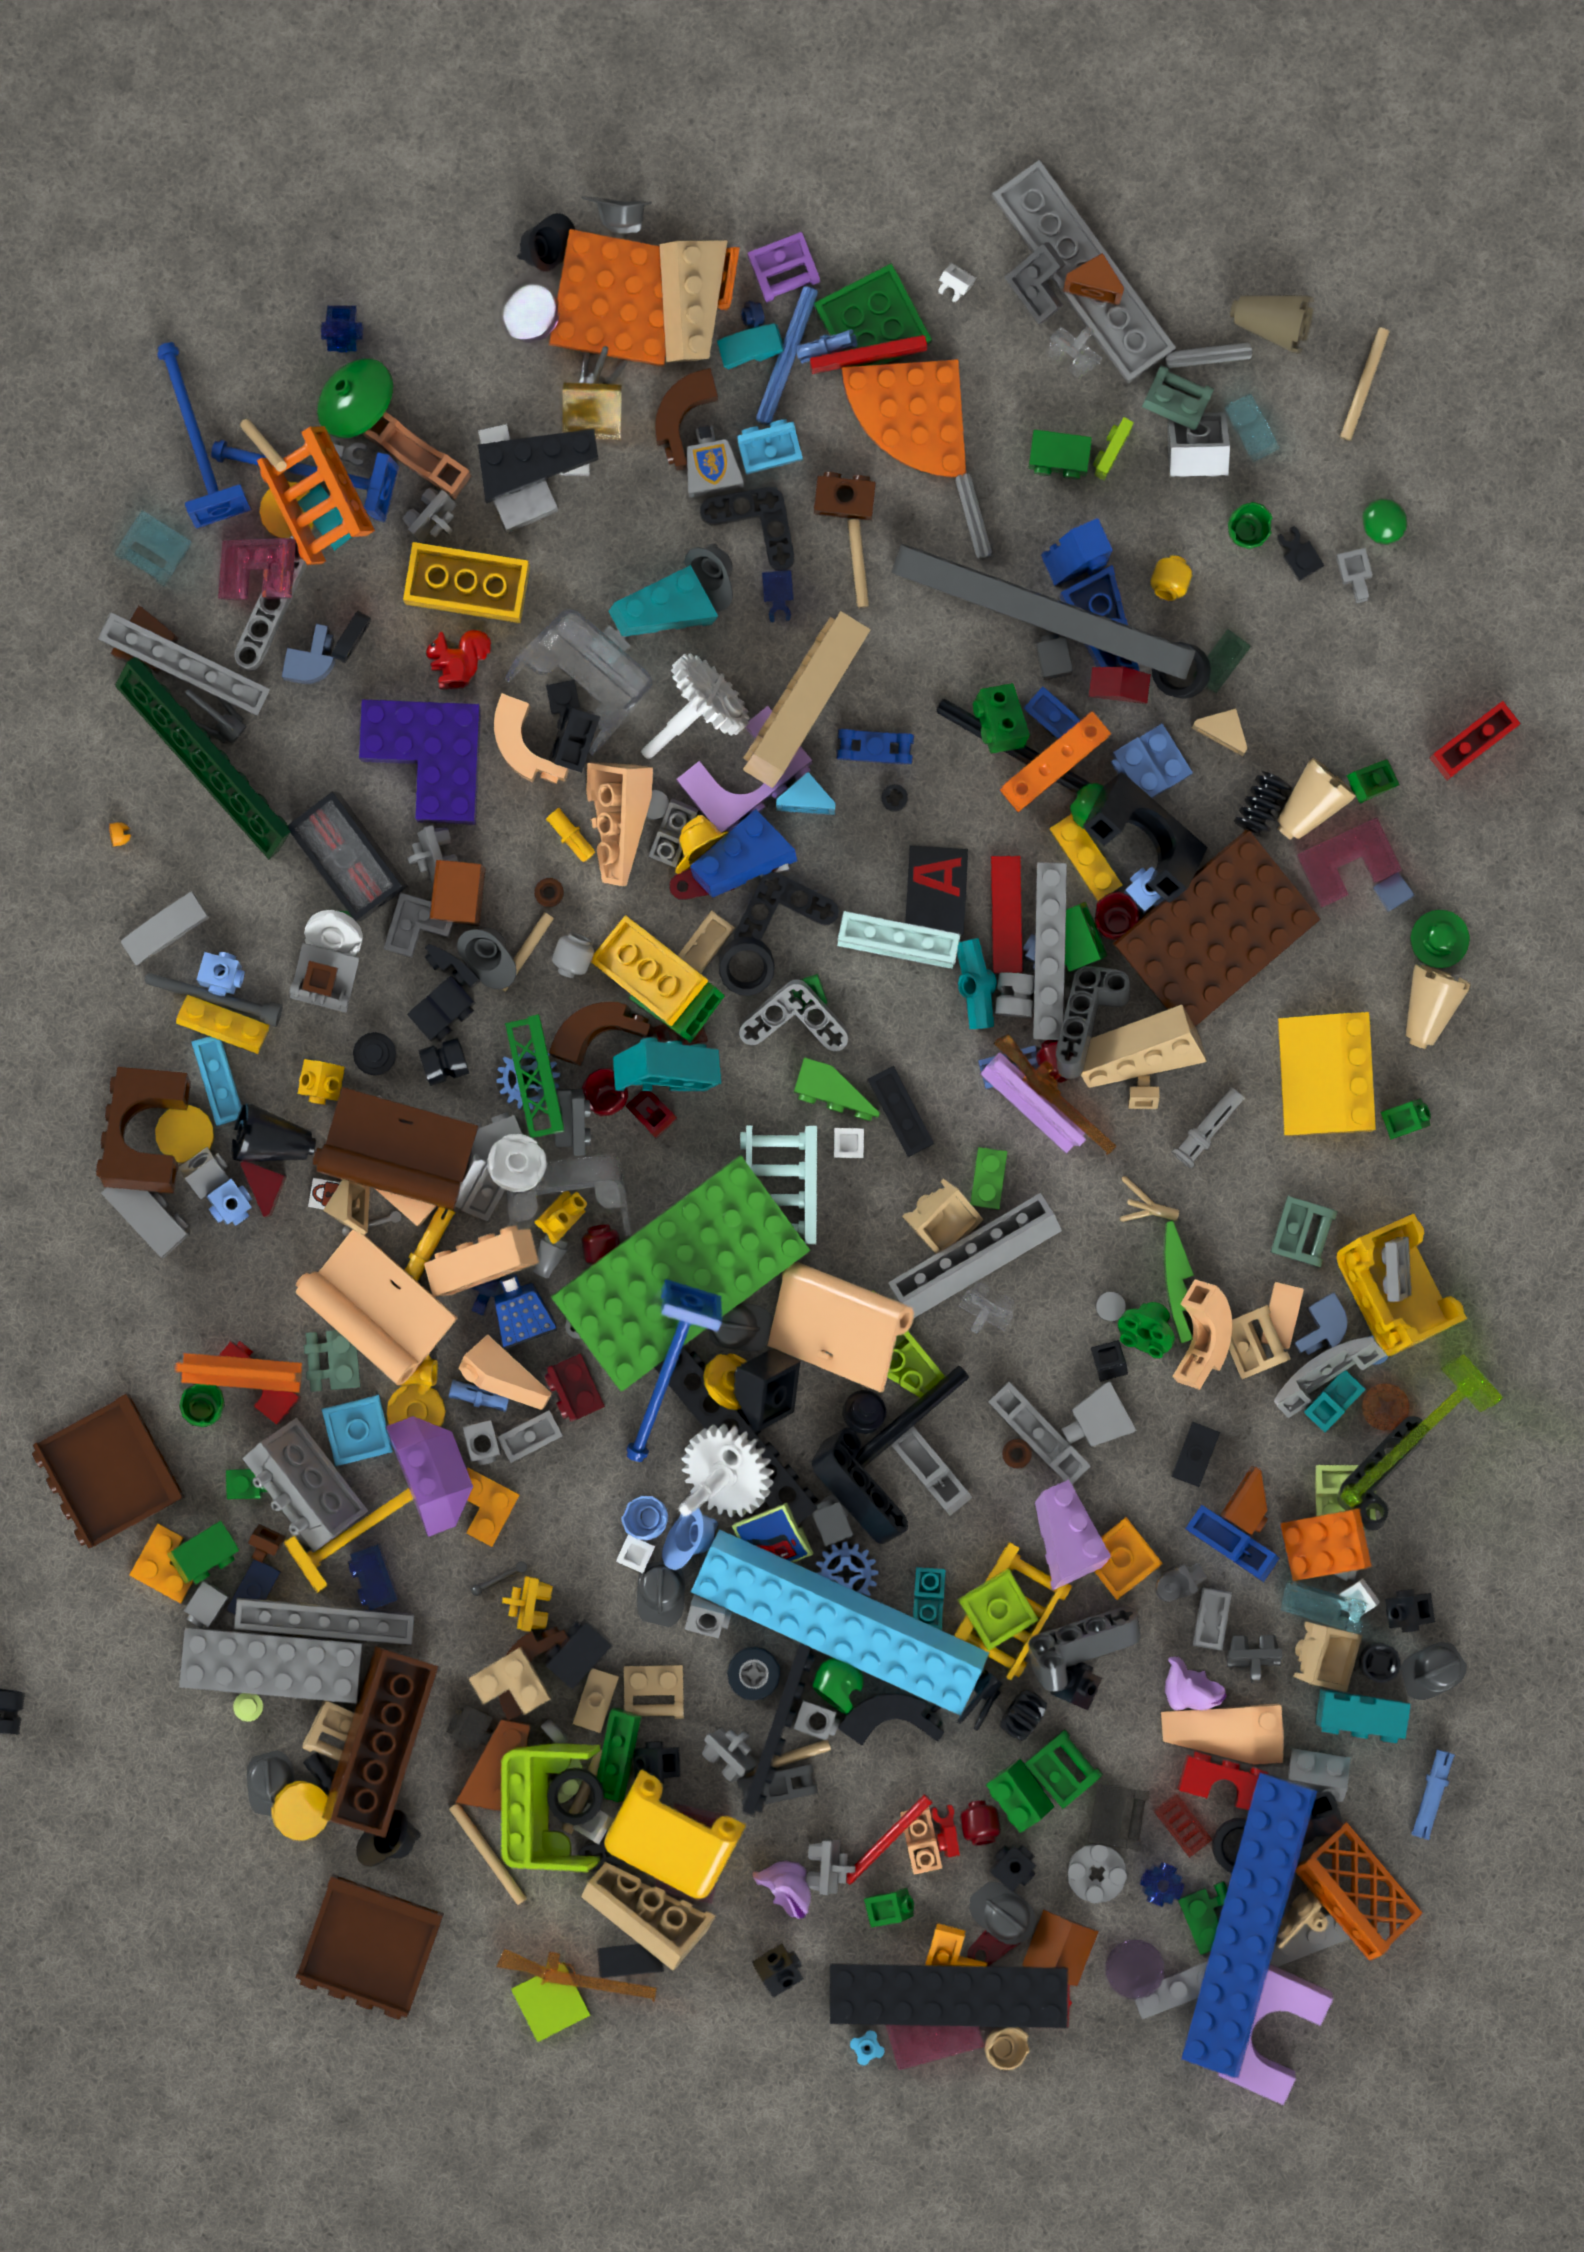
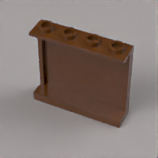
[32,1394,185,1549]
[295,1874,444,2020]

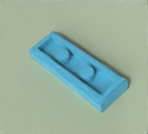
[192,1036,242,1126]

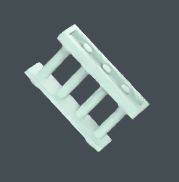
[837,911,960,969]
[740,1125,817,1245]

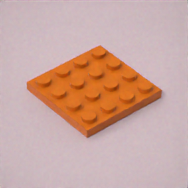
[549,229,666,367]

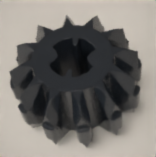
[1000,1689,1047,1741]

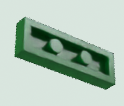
[597,1708,641,1803]

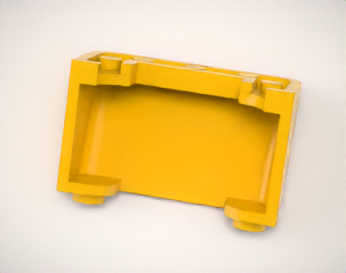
[1336,1213,1467,1356]
[604,1770,746,1899]

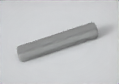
[1165,343,1252,368]
[955,473,992,559]

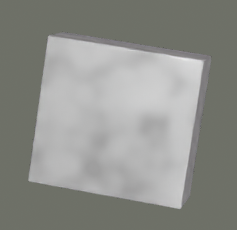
[494,481,558,533]

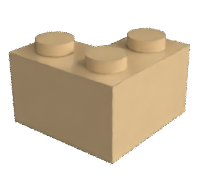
[468,1646,552,1715]

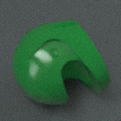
[812,1657,864,1715]

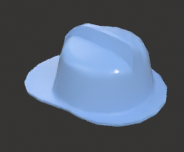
[662,1508,718,1570]

